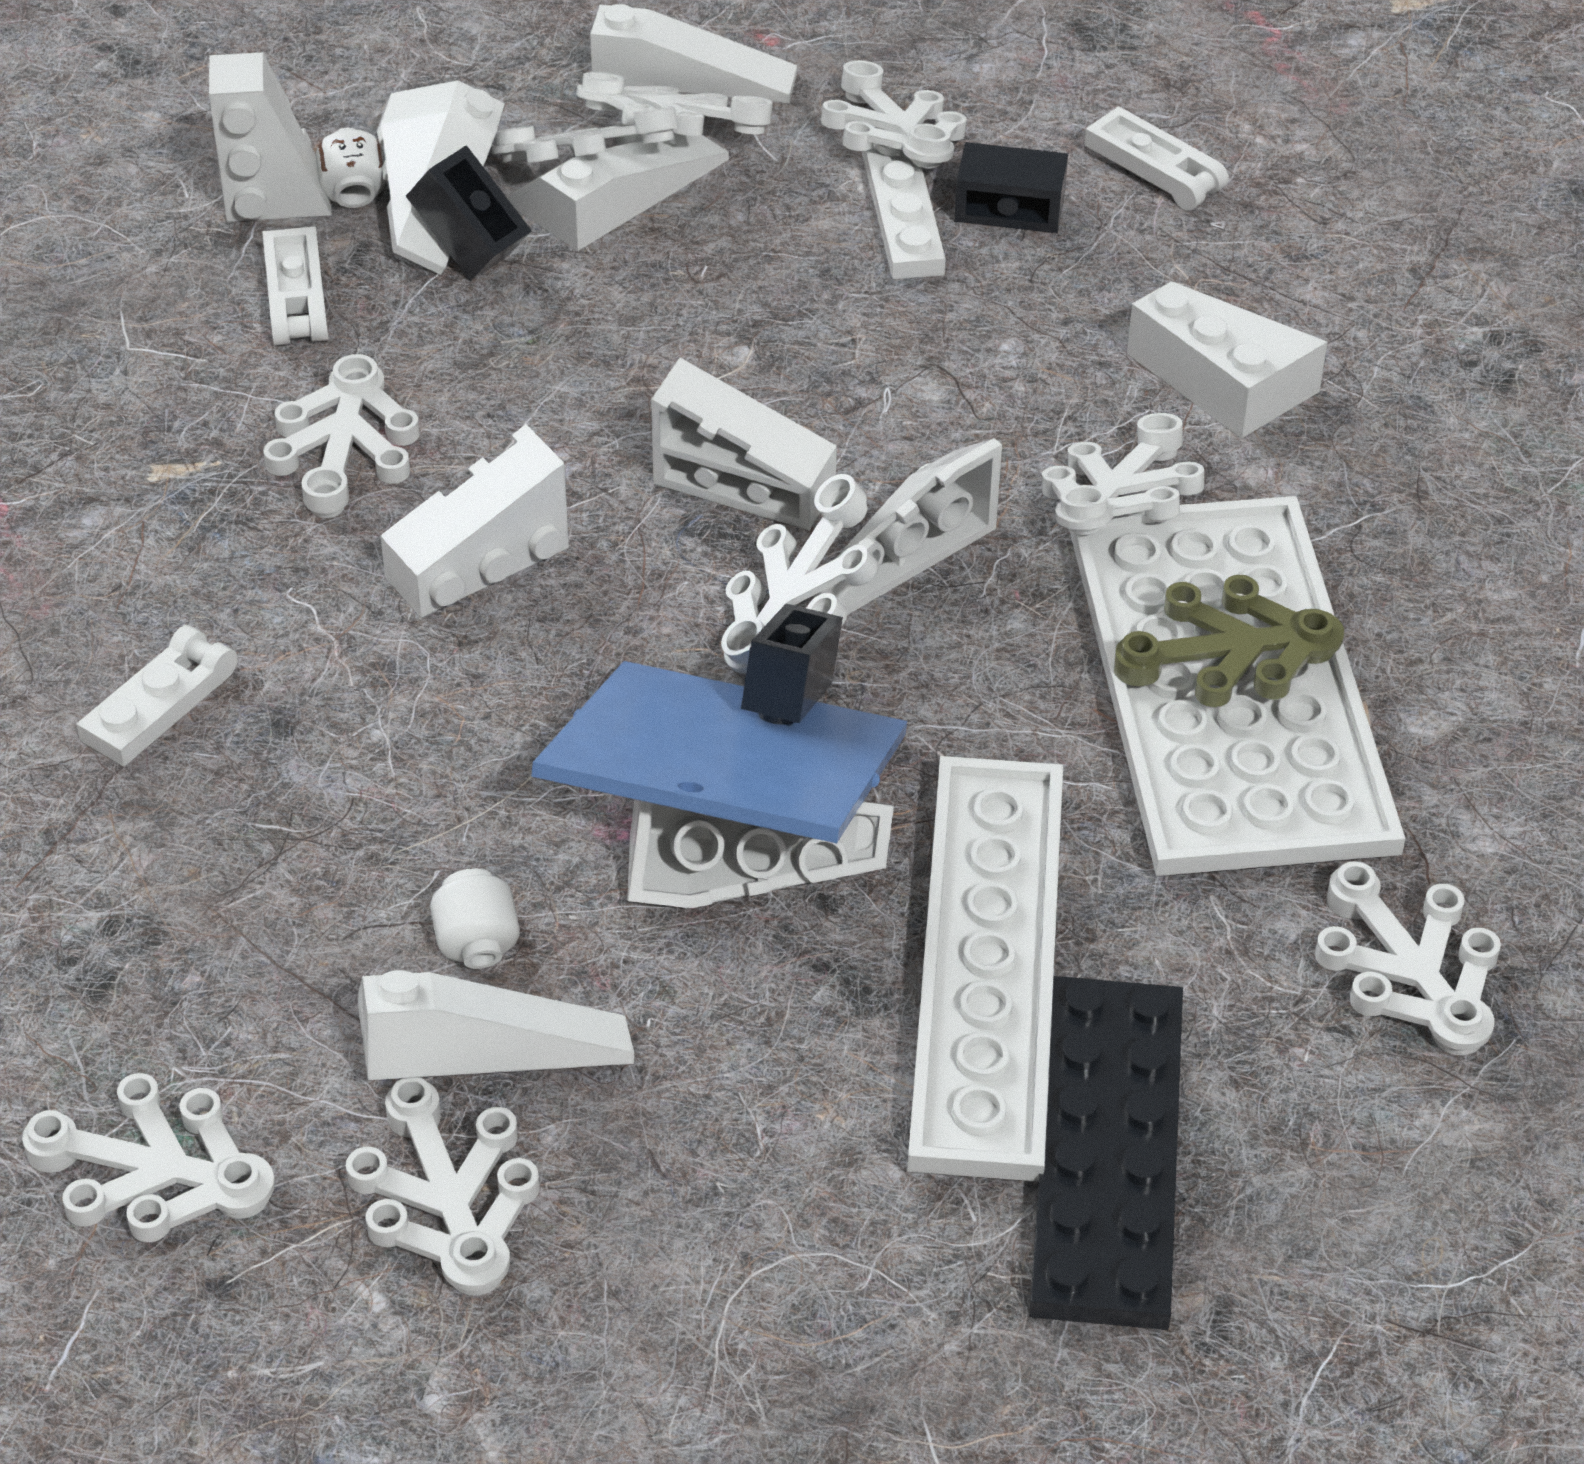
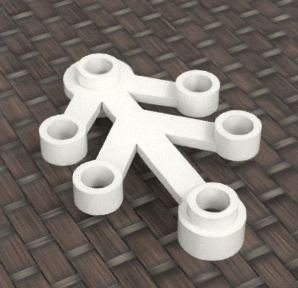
[821,60,967,168]
[576,72,773,136]
[490,106,678,163]
[263,354,420,518]
[1042,413,1204,535]
[721,474,878,674]
[1315,861,1501,1055]
[22,1073,275,1242]
[346,1077,539,1296]

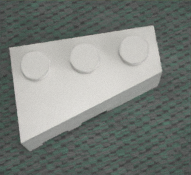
[209,52,332,222]
[1127,281,1328,438]
[651,358,837,530]
[381,424,569,618]

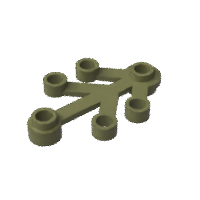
[1114,575,1344,707]

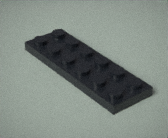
[1029,976,1183,1330]

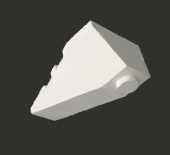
[377,80,505,275]

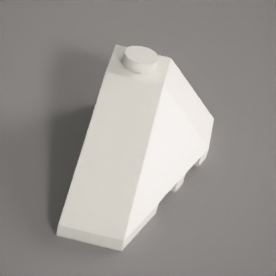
[590,4,797,103]
[507,133,729,251]
[813,438,1002,615]
[627,799,894,908]
[358,970,634,1080]

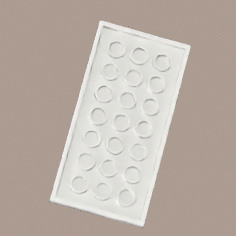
[1070,496,1405,876]

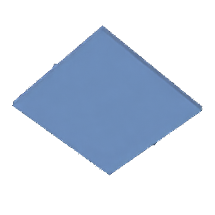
[531,661,907,844]

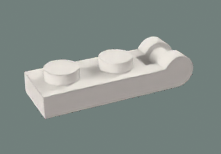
[1084,106,1229,211]
[262,226,328,346]
[76,625,238,767]

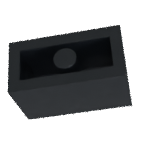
[954,142,1068,234]
[406,145,532,281]
[741,603,843,725]

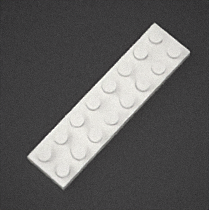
[907,756,1063,1182]

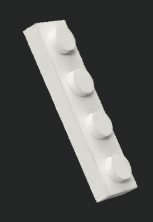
[862,130,945,279]

